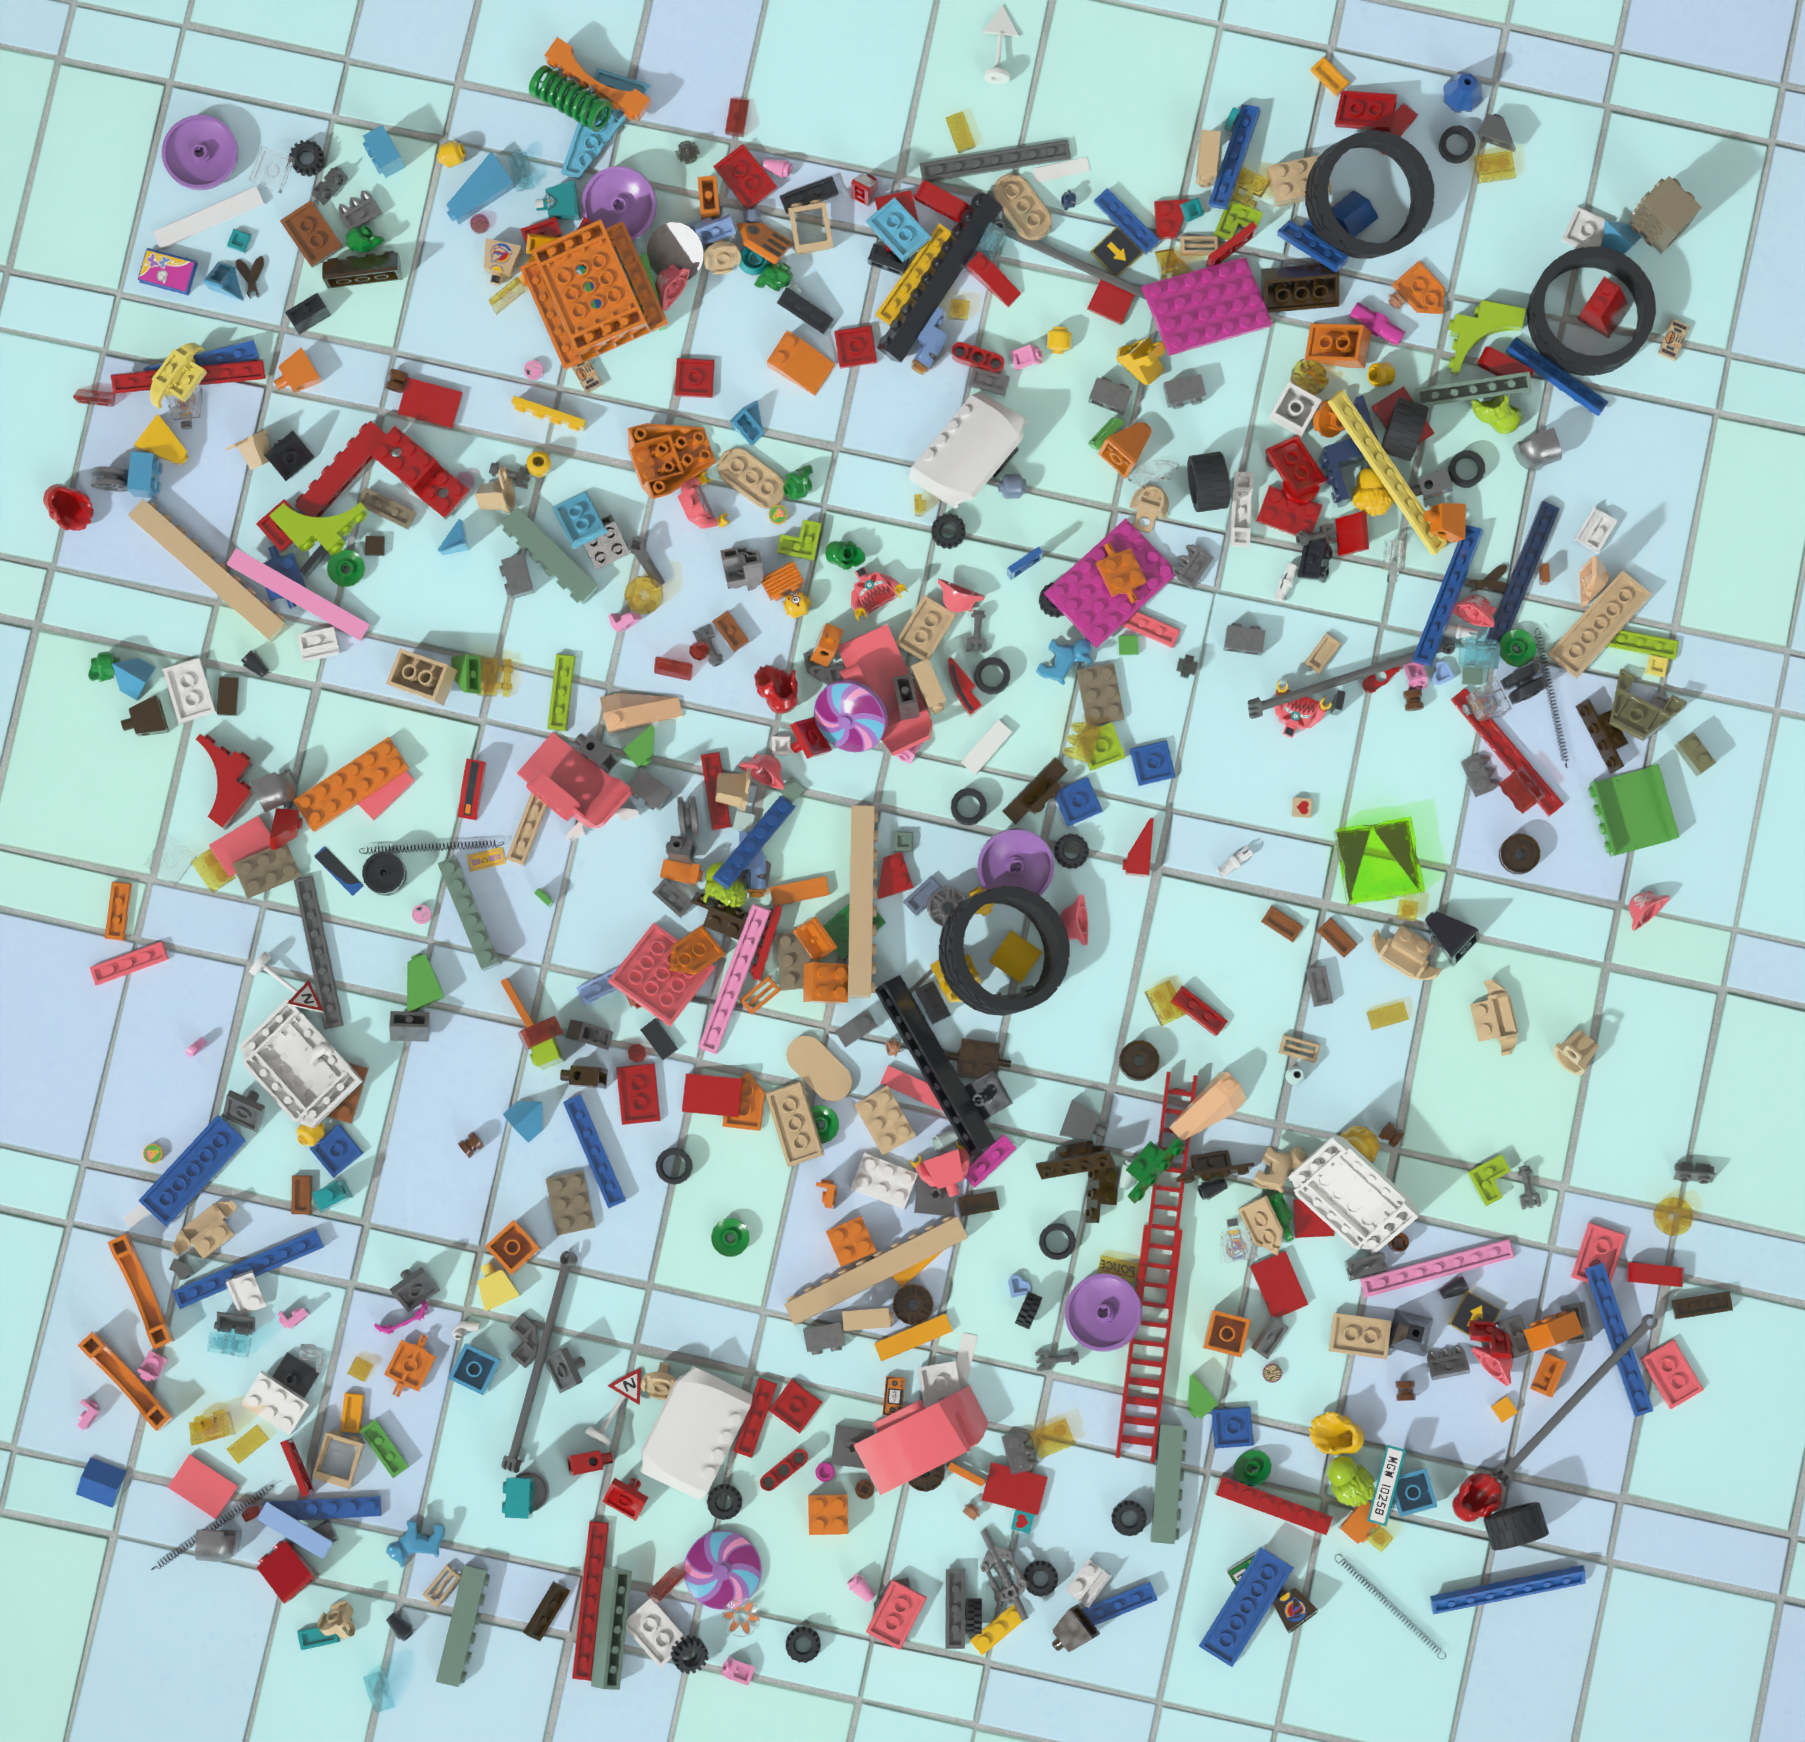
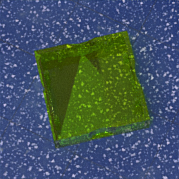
[1334,816,1425,907]

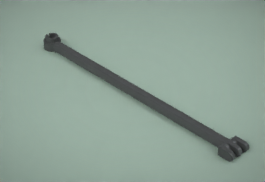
[992,220,1146,300]
[1247,637,1455,719]
[501,1251,578,1473]
[1492,1314,1658,1486]

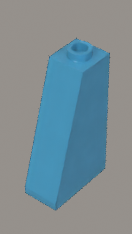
[446,152,515,224]

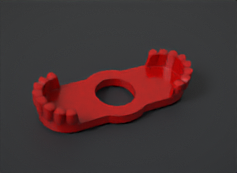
[1362,658,1401,693]

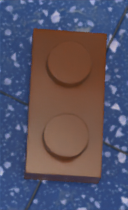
[712,610,750,653]

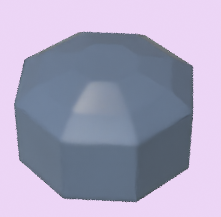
[743,209,761,223]

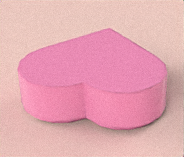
[185,1037,206,1057]

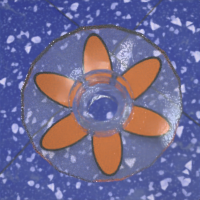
[722,1598,761,1637]

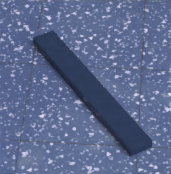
[1485,501,1560,646]

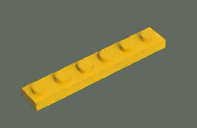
[875,223,951,326]

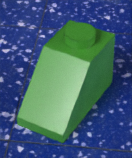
[451,654,481,695]
[623,725,655,769]
[1187,1374,1218,1419]

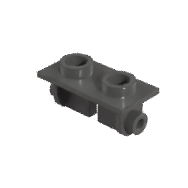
[311,166,348,206]
[1673,1161,1716,1184]
[214,1311,255,1336]

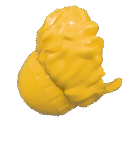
[1352,467,1394,517]
[1340,1125,1380,1163]
[1309,1411,1364,1455]

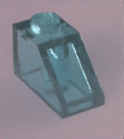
[977,222,1006,260]
[363,1669,395,1713]

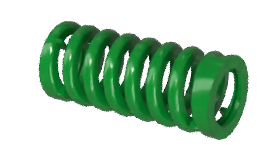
[528,65,613,132]

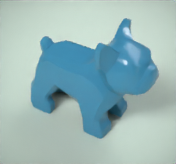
[1036,639,1092,685]
[386,1520,445,1568]

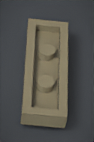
[357,487,417,530]

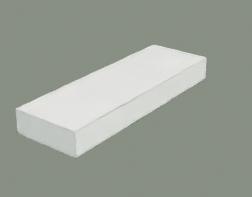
[961,720,1013,775]

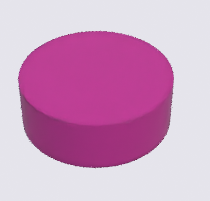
[815,1462,835,1482]

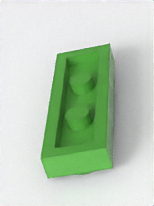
[359,1419,410,1478]

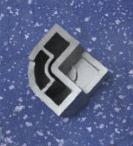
[1512,428,1562,471]
[720,546,763,591]
[251,769,298,812]
[195,1529,242,1562]

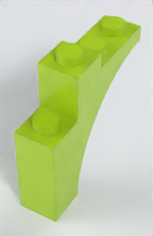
[1448,300,1526,375]
[269,502,370,556]

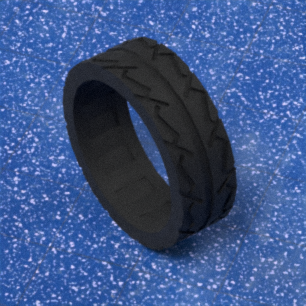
[1305,131,1434,259]
[1527,246,1656,376]
[939,886,1070,1016]

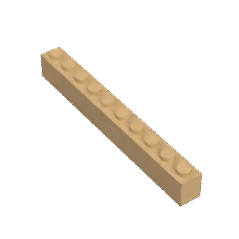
[128,499,287,642]
[848,805,878,999]
[784,1215,968,1326]

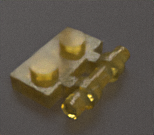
[1231,166,1271,209]
[477,657,513,697]

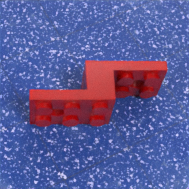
[370,425,471,520]

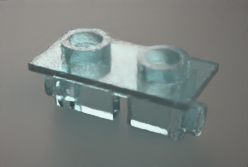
[508,150,535,192]

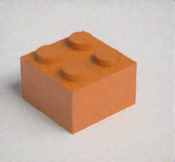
[803,962,848,1004]
[826,1216,877,1267]
[485,1220,542,1275]
[1202,1310,1251,1358]
[1523,1310,1583,1352]
[808,1494,848,1535]

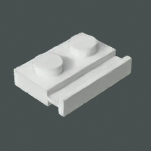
[1574,507,1618,554]
[297,627,340,663]
[226,1270,267,1315]
[1065,1559,1112,1608]

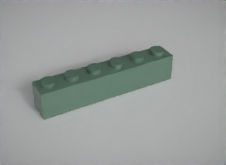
[1415,372,1532,406]
[501,507,599,605]
[437,856,501,971]
[1150,1424,1187,1544]
[436,1564,490,1687]
[591,1567,632,1690]

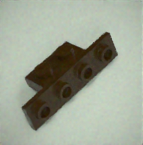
[1575,699,1629,774]
[1002,757,1068,825]
[691,892,749,940]
[1036,1140,1115,1180]
[1085,1145,1119,1223]
[1176,1150,1255,1184]

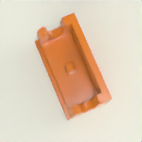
[793,916,837,962]
[1530,1353,1567,1398]

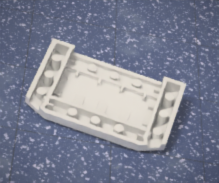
[909,391,1027,509]
[239,999,363,1128]
[1288,1134,1420,1255]
[641,1366,753,1501]

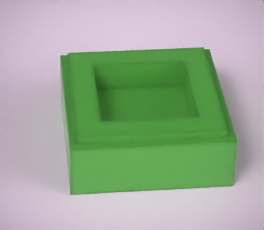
[1118,635,1138,656]
[534,888,554,908]

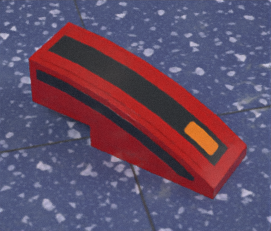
[948,657,982,717]
[458,758,487,821]

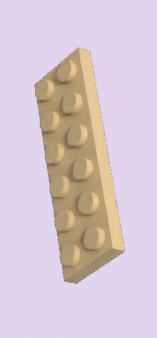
[1547,570,1652,680]

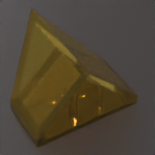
[1155,249,1194,281]

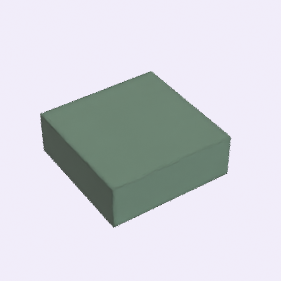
[1462,665,1482,685]
[778,776,805,804]
[893,832,913,852]

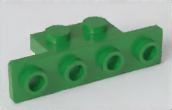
[1126,1138,1184,1204]

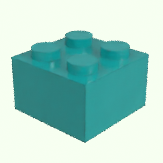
[502,1477,535,1519]

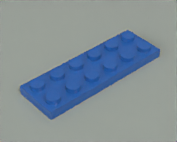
[138,1115,247,1227]
[1199,1546,1294,1667]

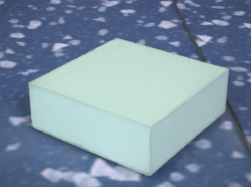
[732,811,755,834]

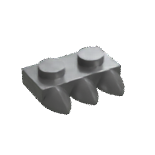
[338,190,383,231]
[1171,545,1214,589]
[1461,755,1500,798]
[1427,1345,1470,1381]
[1001,1431,1039,1475]

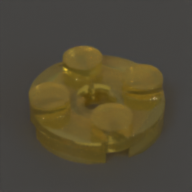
[1290,359,1329,395]
[624,575,663,614]
[1653,1197,1693,1236]

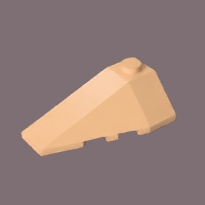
[1579,556,1609,608]
[600,693,683,735]
[1169,1071,1247,1141]

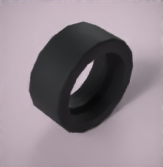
[1438,125,1476,164]
[1448,450,1485,488]
[974,657,1010,695]
[950,788,987,825]
[656,1148,693,1185]
[1039,1223,1076,1260]

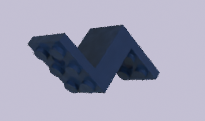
[1319,395,1379,508]

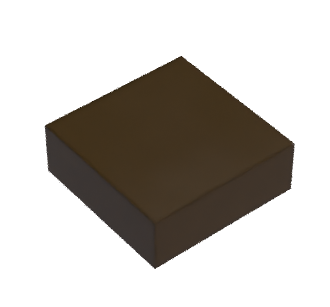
[365,536,385,556]

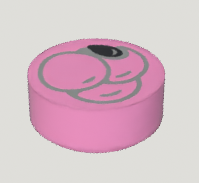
[524,360,543,380]
[412,905,432,924]

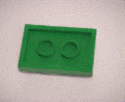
[823,903,886,960]

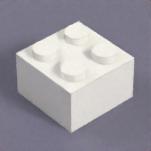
[1268,382,1322,437]

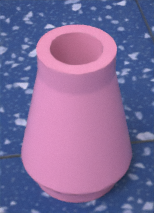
[763,158,792,178]
[847,1573,875,1603]

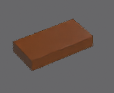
[1261,906,1304,943]
[1317,917,1358,958]
[291,1175,312,1215]

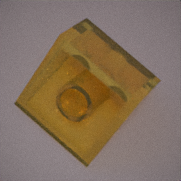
[189,1409,236,1446]

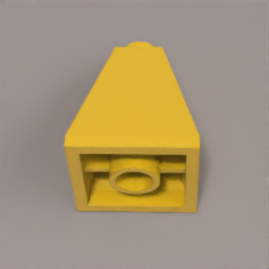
[134,414,189,465]

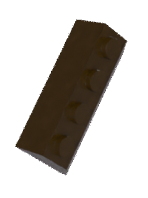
[322,251,403,289]
[1261,264,1340,313]

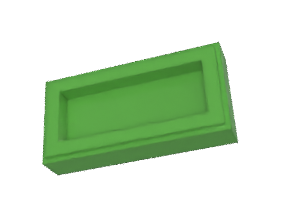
[1088,417,1124,450]

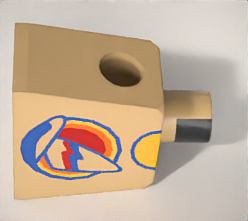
[484,238,523,286]

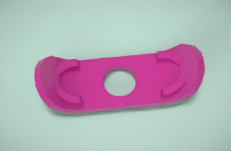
[374,1300,428,1334]

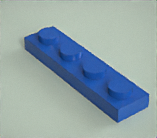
[1093,188,1160,255]
[1277,220,1349,273]
[1082,1581,1158,1626]

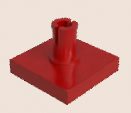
[790,717,832,759]
[602,1478,649,1521]

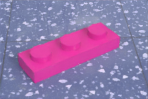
[965,1134,1017,1188]

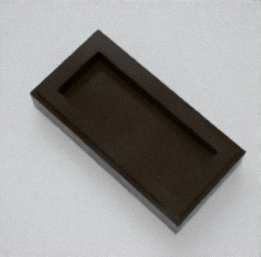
[217,677,239,716]
[958,1191,999,1217]

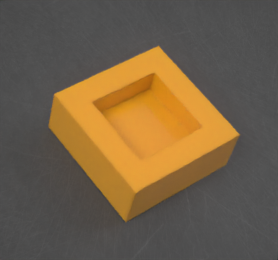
[1490,1396,1518,1423]

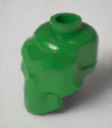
[346,224,385,253]
[754,262,793,292]
[783,464,813,501]
[825,541,866,570]
[88,651,120,682]

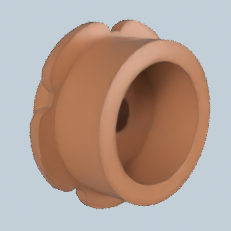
[1388,292,1405,309]
[886,1038,901,1057]
[962,1504,980,1521]

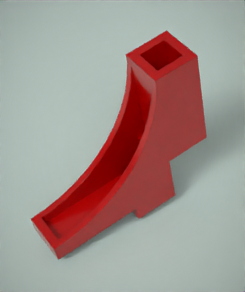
[195,734,253,830]

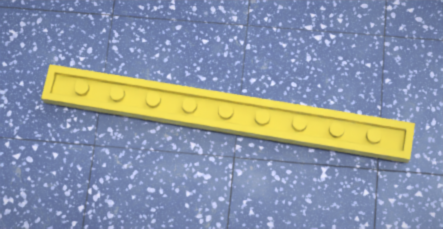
[1327,390,1447,555]

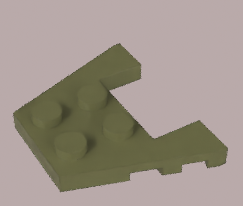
[1609,668,1688,741]

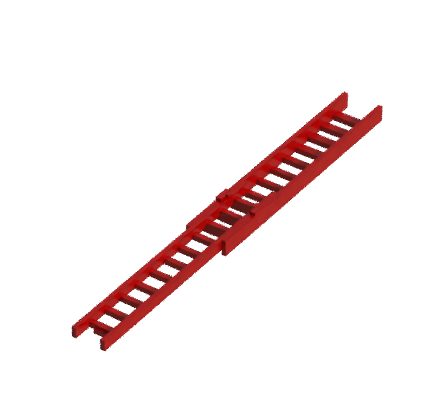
[1115,1072,1198,1463]

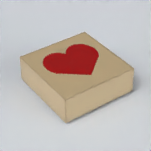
[1292,797,1312,818]

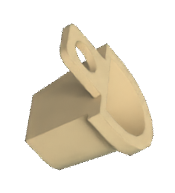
[225,429,271,470]
[475,465,516,513]
[1129,485,1169,533]
[715,768,751,812]
[1553,1030,1599,1076]

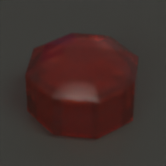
[689,640,709,661]
[627,1044,647,1063]
[242,1505,261,1522]

